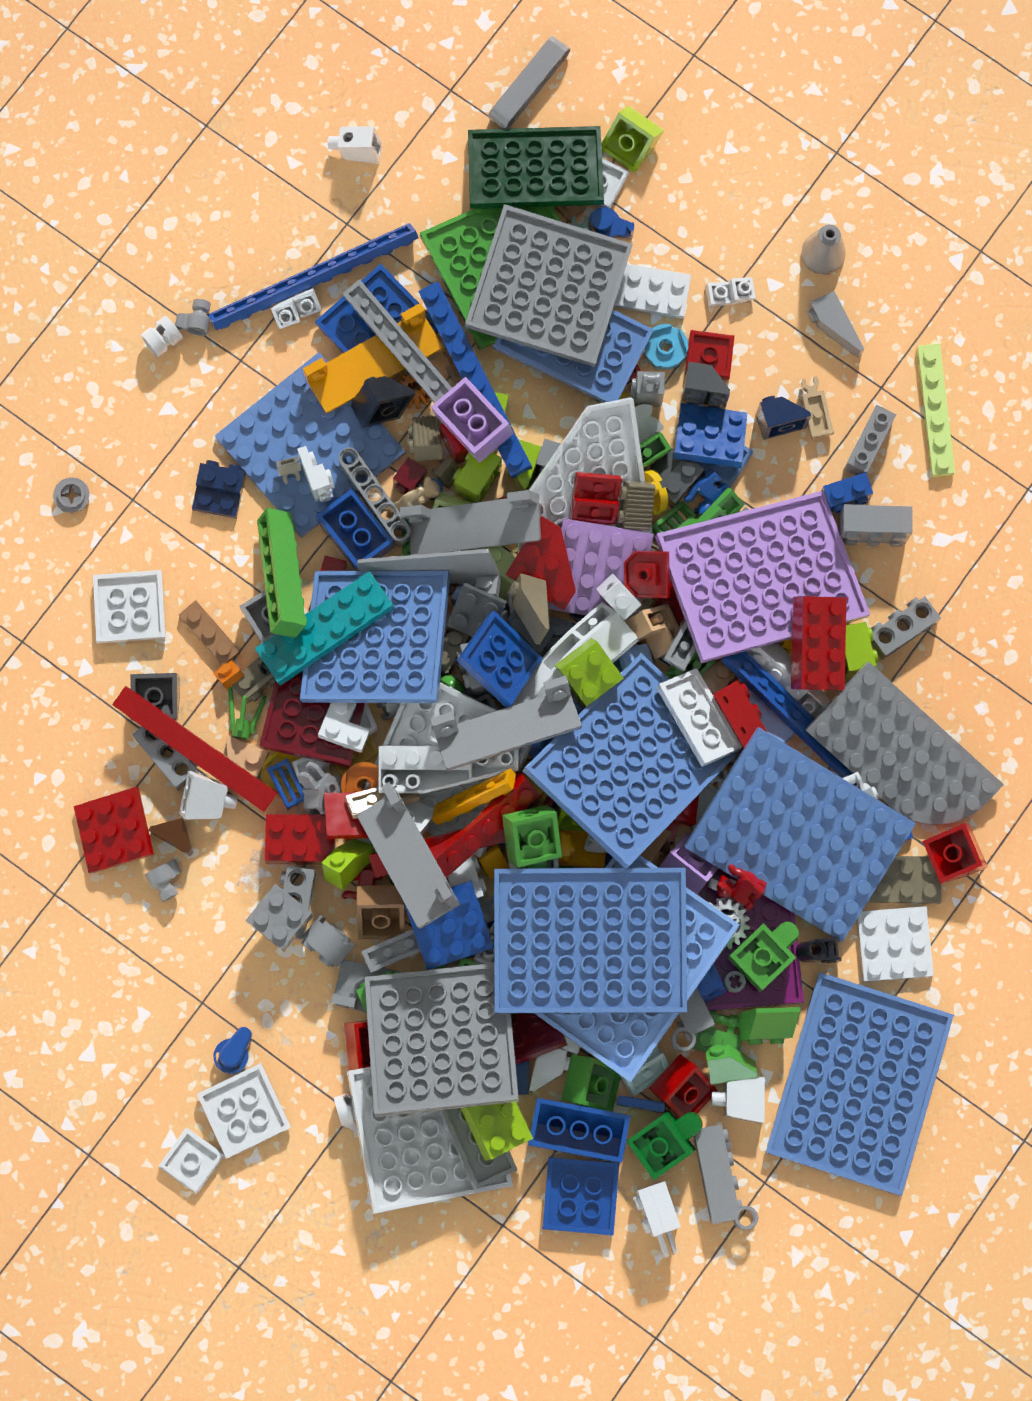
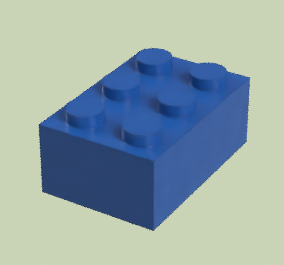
[316,489,395,571]

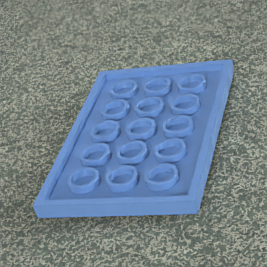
[493,310,654,403]

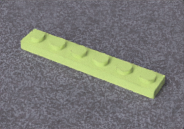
[916,344,955,477]

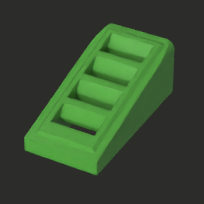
[652,501,698,543]

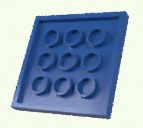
[315,264,438,353]

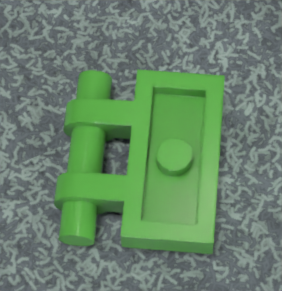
[692,1010,742,1052]

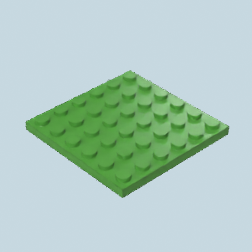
[419,206,561,351]

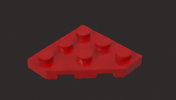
[505,515,576,611]

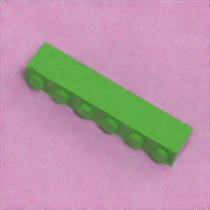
[257,507,307,638]

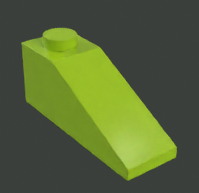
[322,839,376,890]

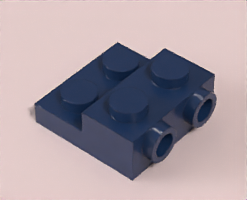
[192,460,246,519]

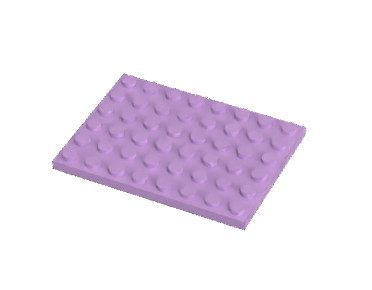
[655,491,871,663]

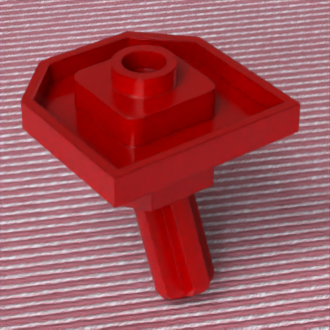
[624,551,670,598]

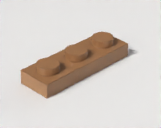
[178,600,241,665]

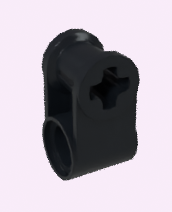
[796,937,842,963]

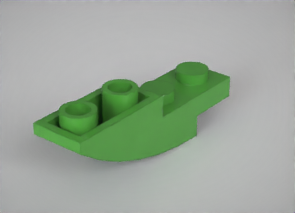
[685,488,745,526]

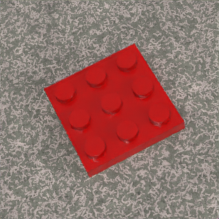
[73,787,154,874]

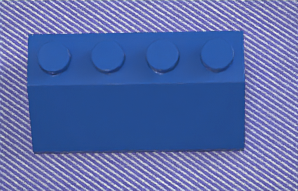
[528,1098,631,1164]

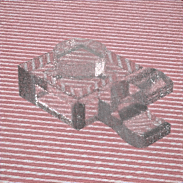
[237,849,266,892]

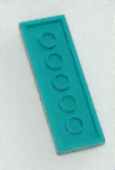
[255,571,395,686]

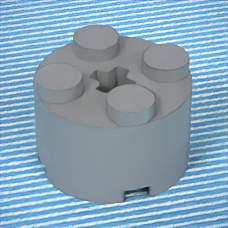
[301,915,356,968]

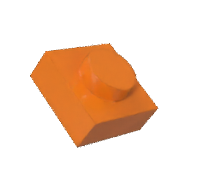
[213,660,245,690]

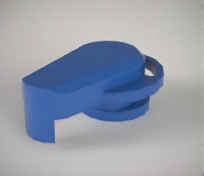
[588,207,635,238]
[213,1027,252,1074]

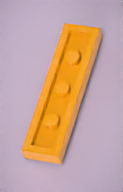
[432,768,516,825]

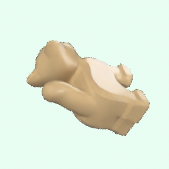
[395,477,440,512]

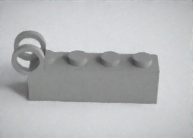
[671,989,715,1052]
[694,1124,759,1230]

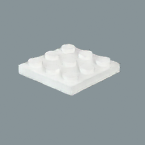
[93,570,166,644]
[857,906,934,982]
[197,1063,291,1159]

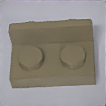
[232,657,275,704]

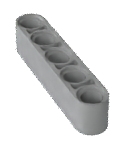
[488,36,571,129]
[339,448,410,546]

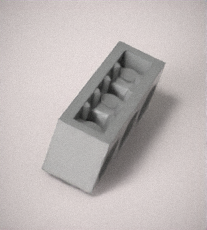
[843,404,897,476]
[871,596,941,660]
[132,727,199,791]
[280,866,316,941]

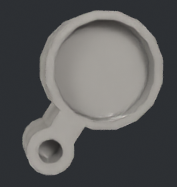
[175,299,211,336]
[145,859,182,902]

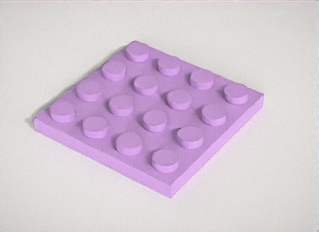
[548,518,654,619]

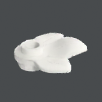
[635,404,664,442]

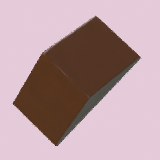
[149,818,193,856]

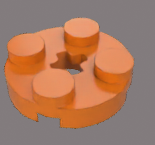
[341,762,379,793]

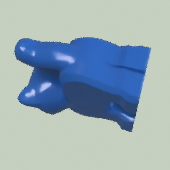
[683,469,729,516]

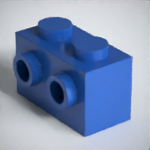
[821,472,873,513]

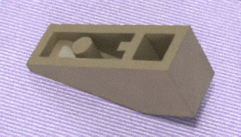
[509,573,549,645]

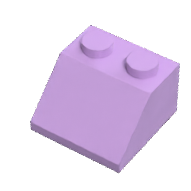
[659,832,718,895]

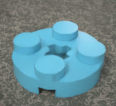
[643,324,688,370]

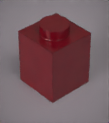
[393,457,427,495]

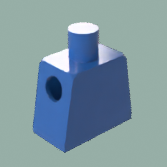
[697,964,727,1003]

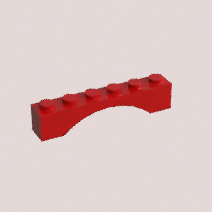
[429,771,540,878]

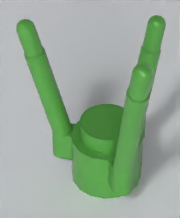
[228,686,267,739]

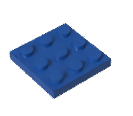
[674,403,748,468]
[457,611,543,708]
[404,880,494,970]
[542,1157,619,1236]

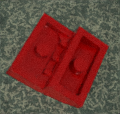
[570,472,622,525]

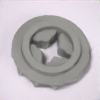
[53,477,90,514]

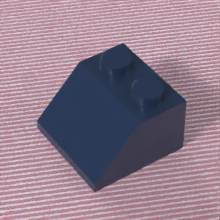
[756,396,811,440]

